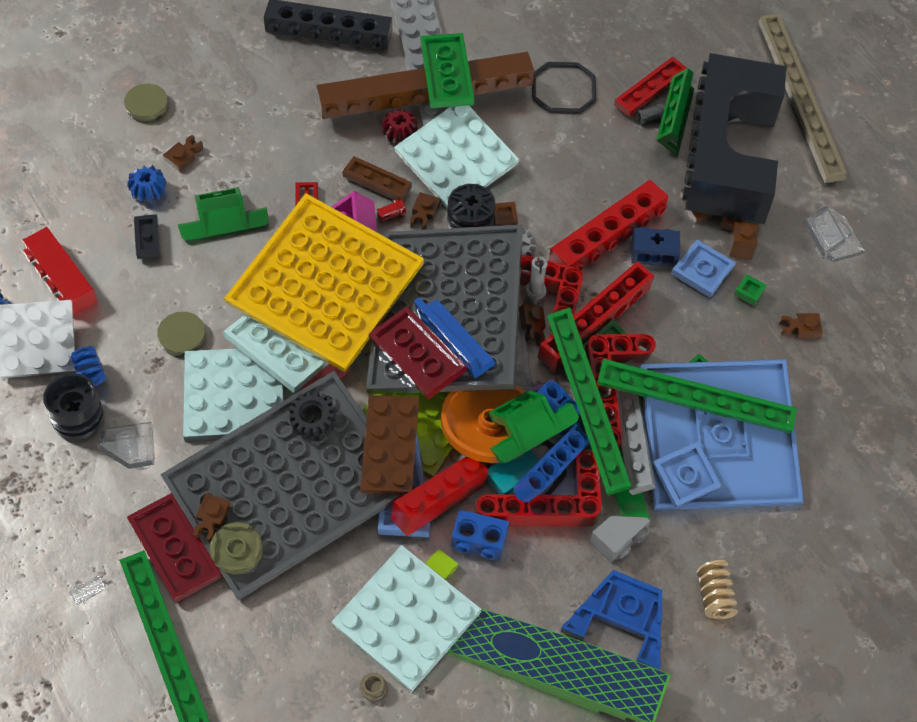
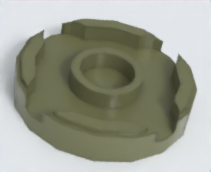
[124,83,168,122]
[157,312,206,356]
[209,522,263,575]

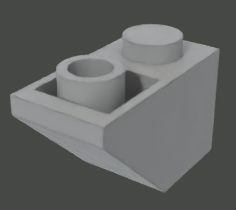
[590,516,650,563]

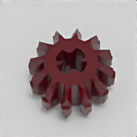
[381,108,418,145]

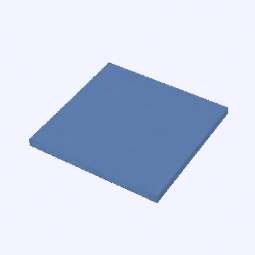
[640,359,804,511]

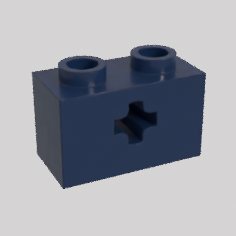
[631,227,681,266]

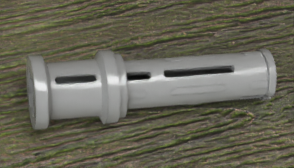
[524,257,547,308]

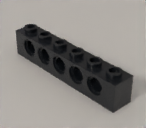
[264,0,392,50]

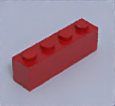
[22,227,98,316]
[391,457,488,536]

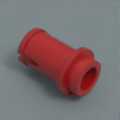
[376,200,406,223]

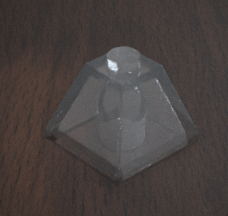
[97,422,155,470]

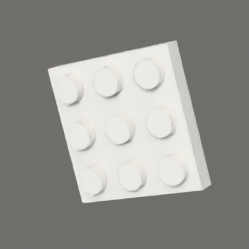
[0,300,76,378]

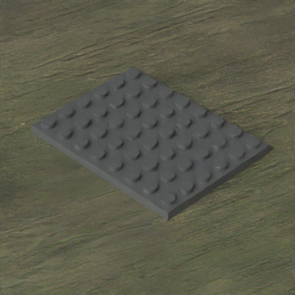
[366,225,523,394]
[160,371,415,601]

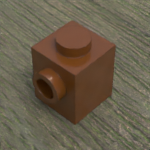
[729,222,758,259]

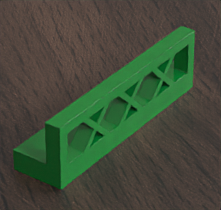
[656,68,695,155]

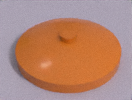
[440,385,528,463]

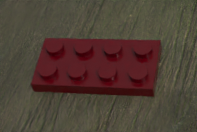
[368,306,467,400]
[127,493,222,603]

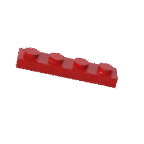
[614,56,687,117]

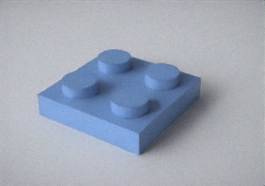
[671,240,736,298]
[652,441,721,508]

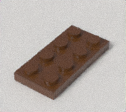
[360,395,419,495]

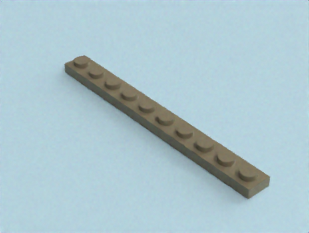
[758,14,847,183]

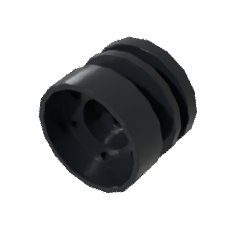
[447,183,495,229]
[43,373,104,440]

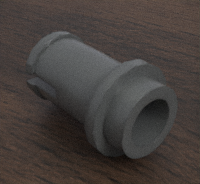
[637,103,665,124]

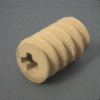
[697,560,738,619]

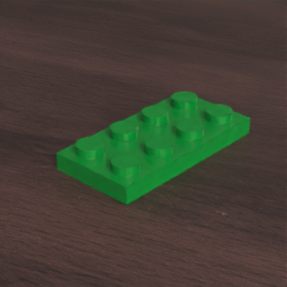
[420,33,474,108]

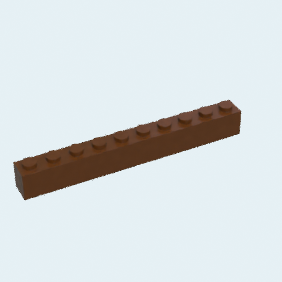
[316,52,534,119]

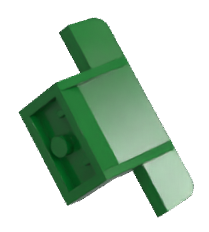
[178,187,269,242]
[489,390,579,464]

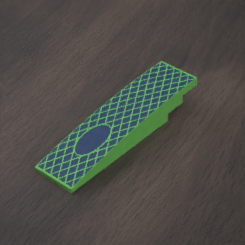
[447,609,671,722]

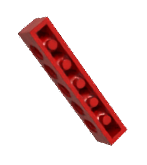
[548,179,669,271]
[537,261,654,373]

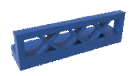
[414,297,495,379]

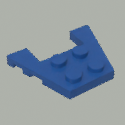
[561,570,662,670]

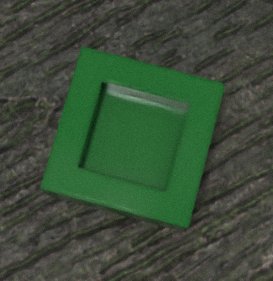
[734,274,767,306]

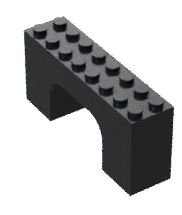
[682,53,787,224]

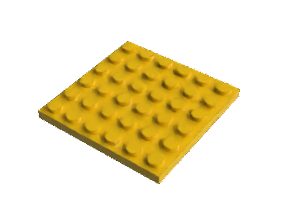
[224,193,424,372]

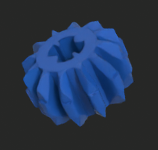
[127,165,167,203]
[71,346,106,386]

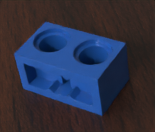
[451,509,509,559]

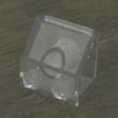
[803,205,865,262]

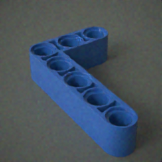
[514,381,589,502]

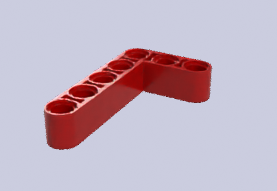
[520,254,583,331]
[584,334,656,446]
[475,450,602,527]

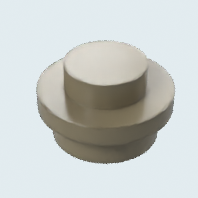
[360,673,387,701]

